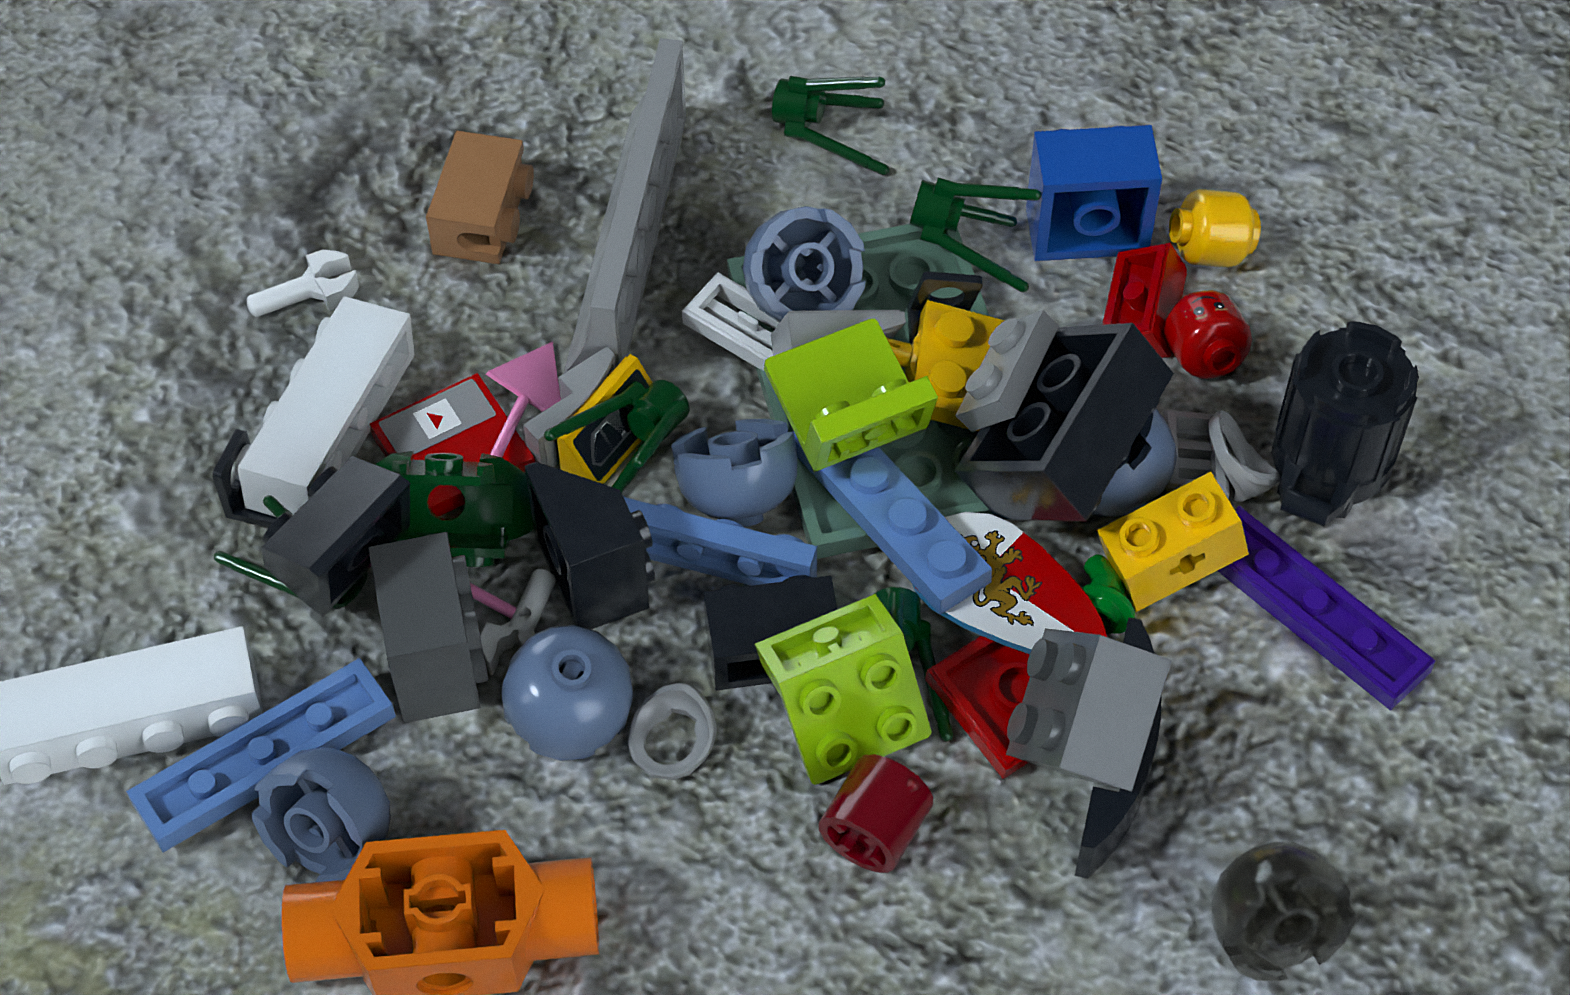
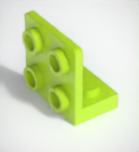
[764,318,938,472]
[755,594,932,785]

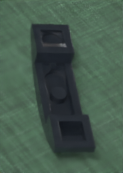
[1074,617,1162,879]

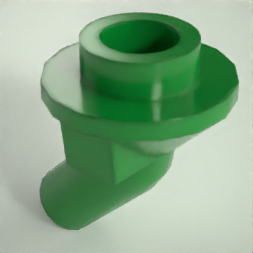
[1082,554,1135,634]

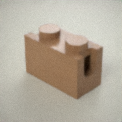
[426,130,534,264]

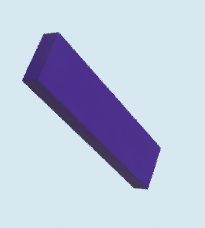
[1217,506,1436,711]

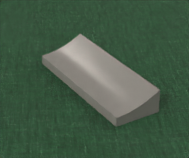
[563,38,686,374]

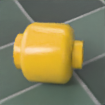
[1169,189,1261,268]

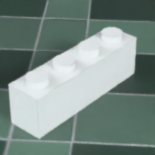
[235,296,415,517]
[0,626,264,785]

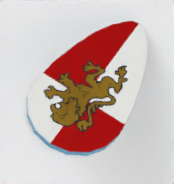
[912,512,1107,654]

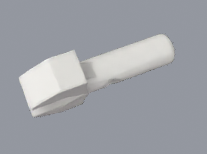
[247,249,359,317]
[480,569,556,675]

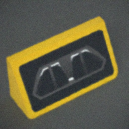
[557,354,653,484]

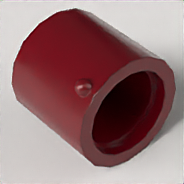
[819,754,934,873]

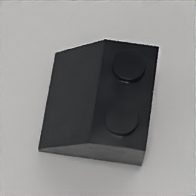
[261,456,410,617]
[525,462,655,630]

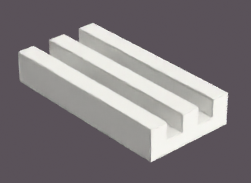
[682,272,779,371]

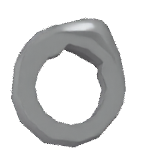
[1208,410,1281,502]
[628,683,717,780]

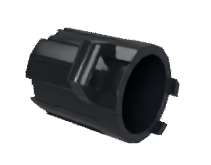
[1271,321,1419,527]

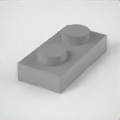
[955,310,1059,432]

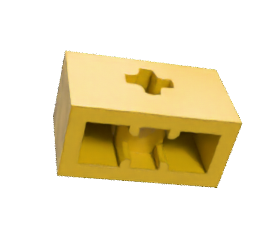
[1097,472,1249,612]

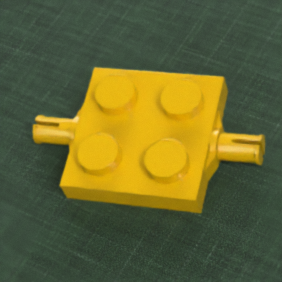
[886,300,1005,432]

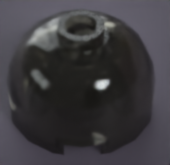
[1212,841,1356,981]

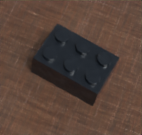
[955,323,1174,521]

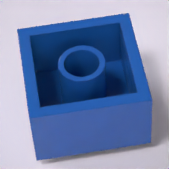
[1026,125,1162,261]

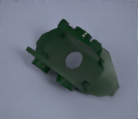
[375,451,534,567]

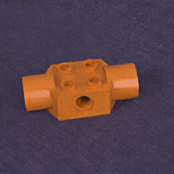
[282,830,599,995]

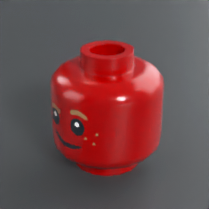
[1164,290,1253,379]

